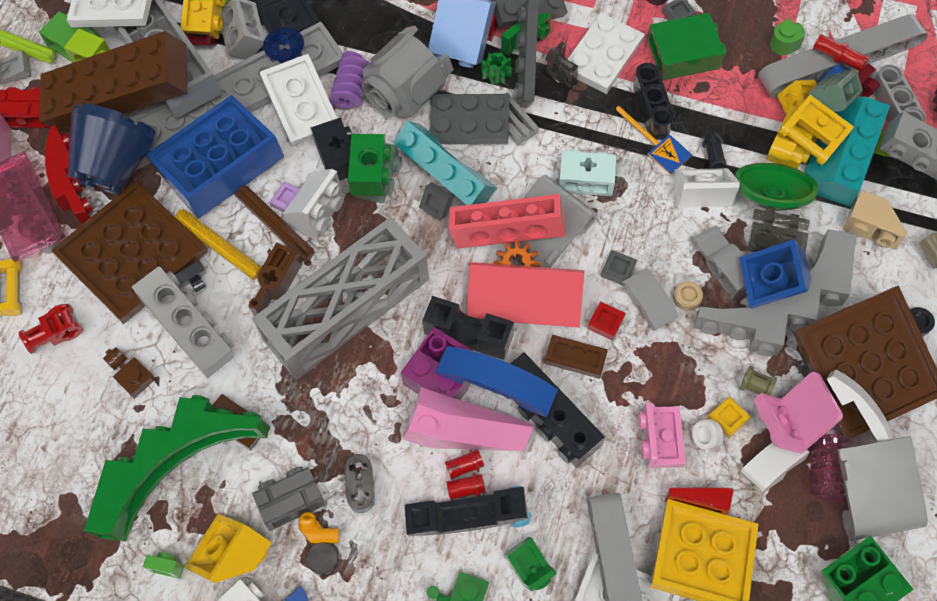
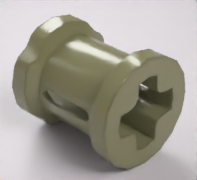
[739,365,777,395]

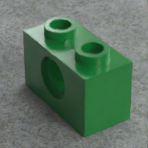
[348,134,391,196]

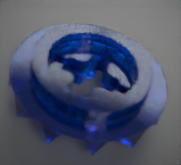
[263,27,305,64]

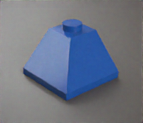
[740,239,811,309]

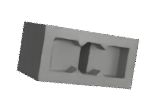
[221,0,266,59]

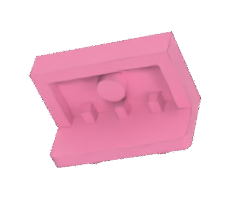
[638,402,686,468]

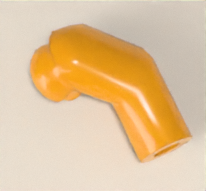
[298,512,340,544]

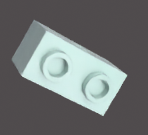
[559,150,616,196]

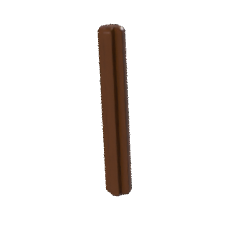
[235,185,315,261]

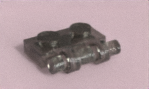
[747,209,810,254]

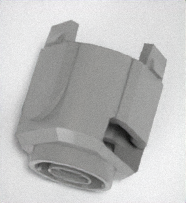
[362,26,453,117]

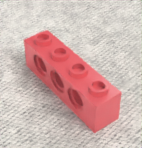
[449,194,566,249]

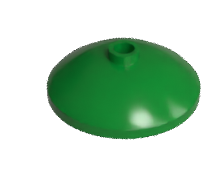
[735,163,819,211]

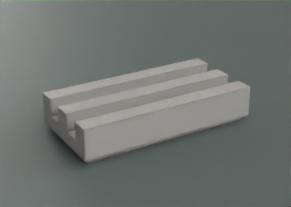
[507,92,539,146]

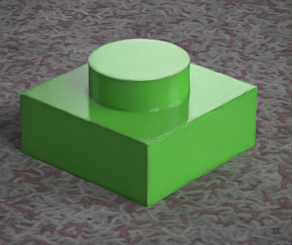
[143,552,184,579]

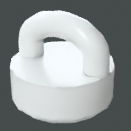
[692,419,723,450]

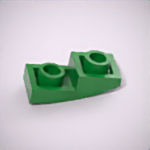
[501,12,551,55]

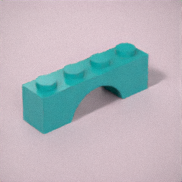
[393,120,497,205]

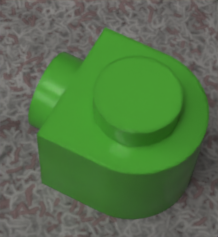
[770,18,805,55]

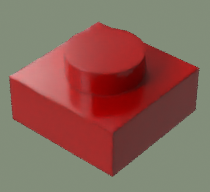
[587,301,626,341]

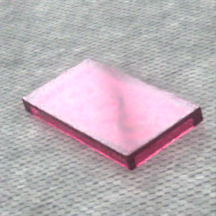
[0,151,66,262]

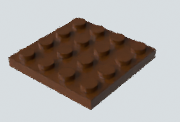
[51,181,209,324]
[792,285,937,441]

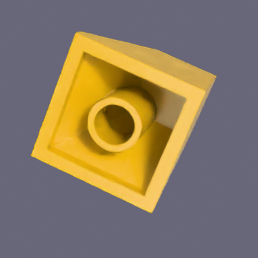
[184,514,272,583]

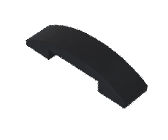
[405,487,528,536]

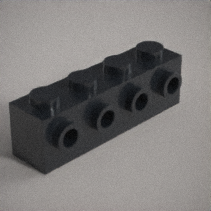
[505,352,605,468]

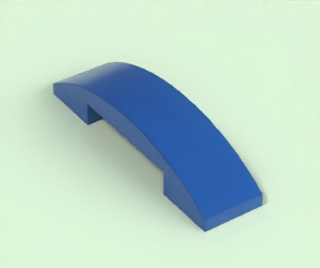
[435,346,558,417]

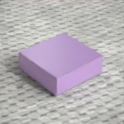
[270,181,300,213]

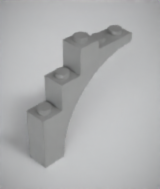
[694,229,857,356]

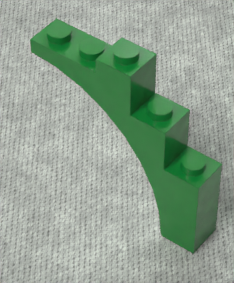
[84,395,270,542]

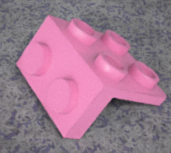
[753,372,843,454]

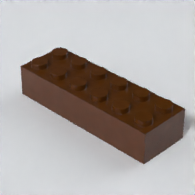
[40,31,188,133]

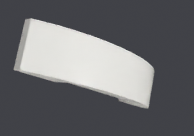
[827,370,894,442]

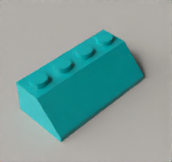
[804,96,890,207]

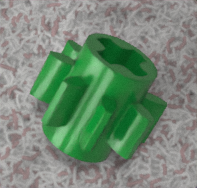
[481,52,512,85]

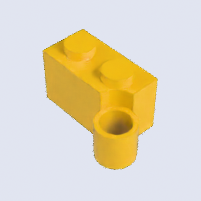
[766,105,818,169]

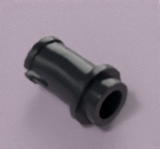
[702,133,727,169]

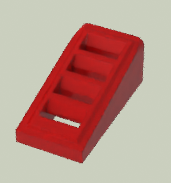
[664,488,734,515]

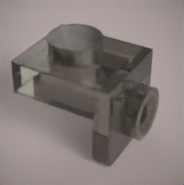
[545,41,579,88]

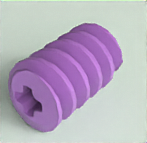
[329,51,369,109]

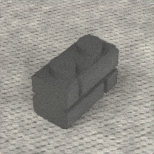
[252,467,326,531]

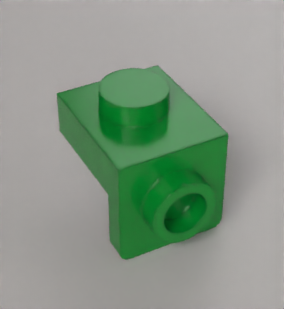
[504,537,557,591]

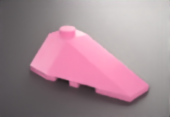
[402,387,534,451]

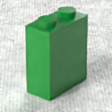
[647,13,726,80]

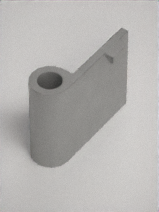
[503,175,597,268]
[837,436,928,541]

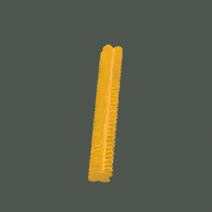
[174,208,262,280]

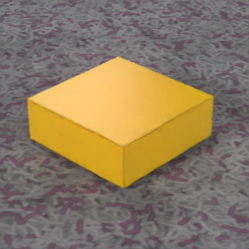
[707,396,751,439]

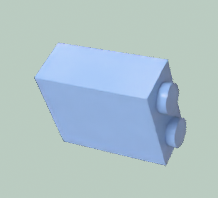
[428,0,496,68]

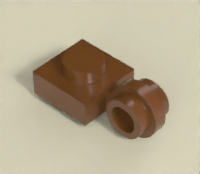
[102,347,156,399]

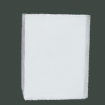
[674,168,740,208]

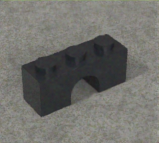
[422,296,514,360]

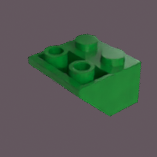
[820,536,914,601]

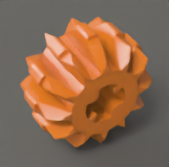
[493,240,541,267]

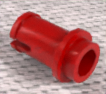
[445,449,485,480]
[446,472,486,500]

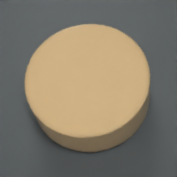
[673,281,703,311]

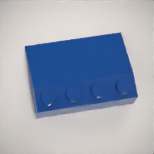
[145,95,284,219]

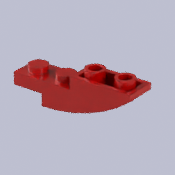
[45,125,93,224]

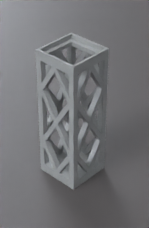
[252,217,429,381]

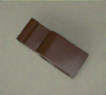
[249,242,303,316]

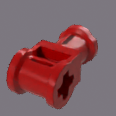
[19,304,82,354]

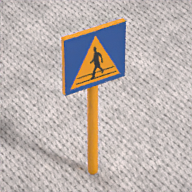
[616,106,692,175]

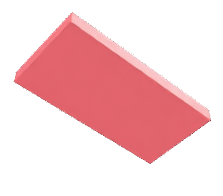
[467,262,584,328]

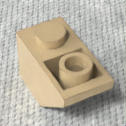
[843,190,907,250]

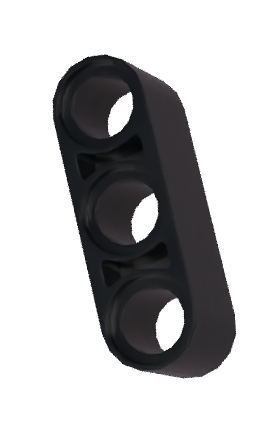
[633,63,674,140]

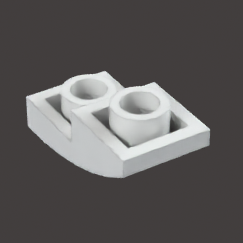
[741,442,809,492]

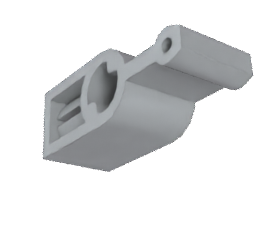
[692,226,746,301]

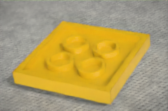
[650,499,759,601]

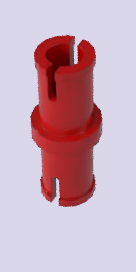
[813,34,869,72]

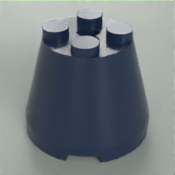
[67,103,156,195]

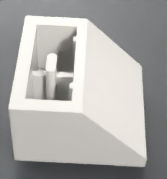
[283,169,344,240]

